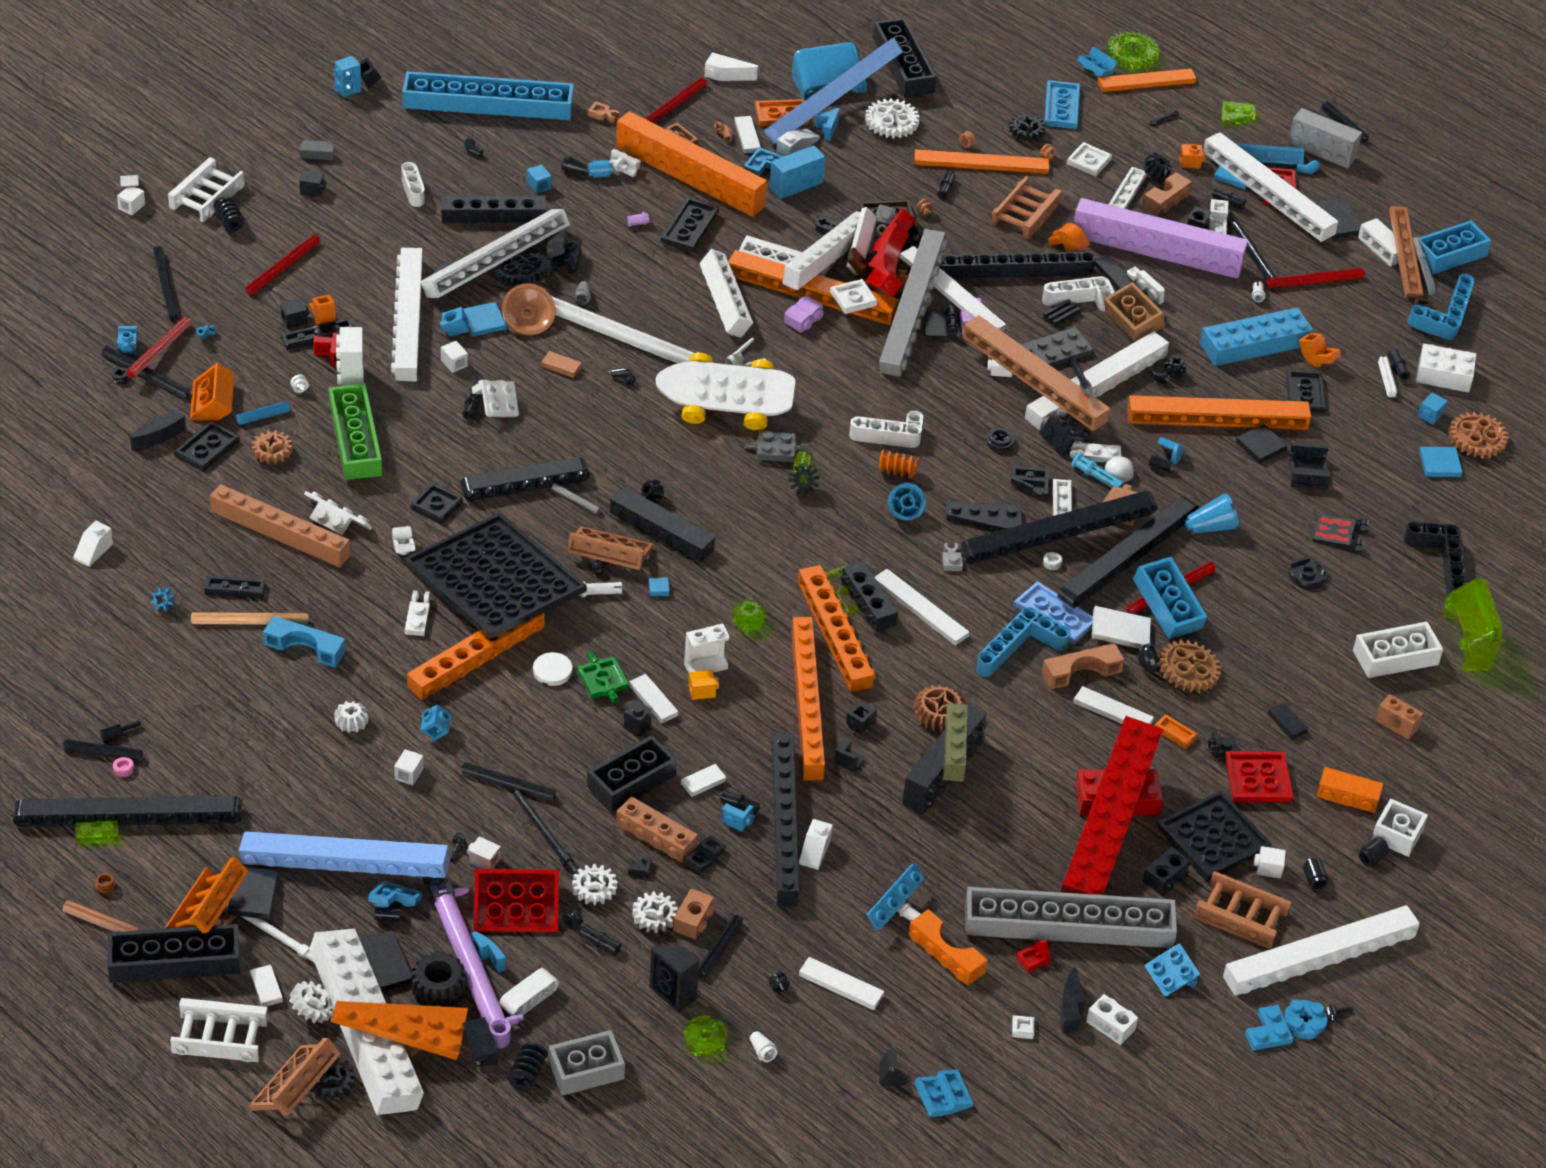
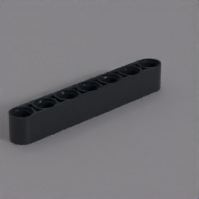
[460,457,590,501]

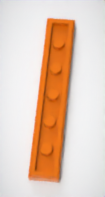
[1098,68,1196,92]

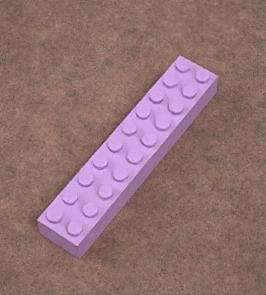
[1074,198,1248,279]

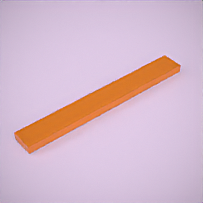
[914,149,1049,174]

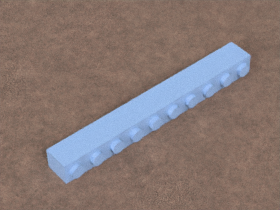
[239,832,450,878]

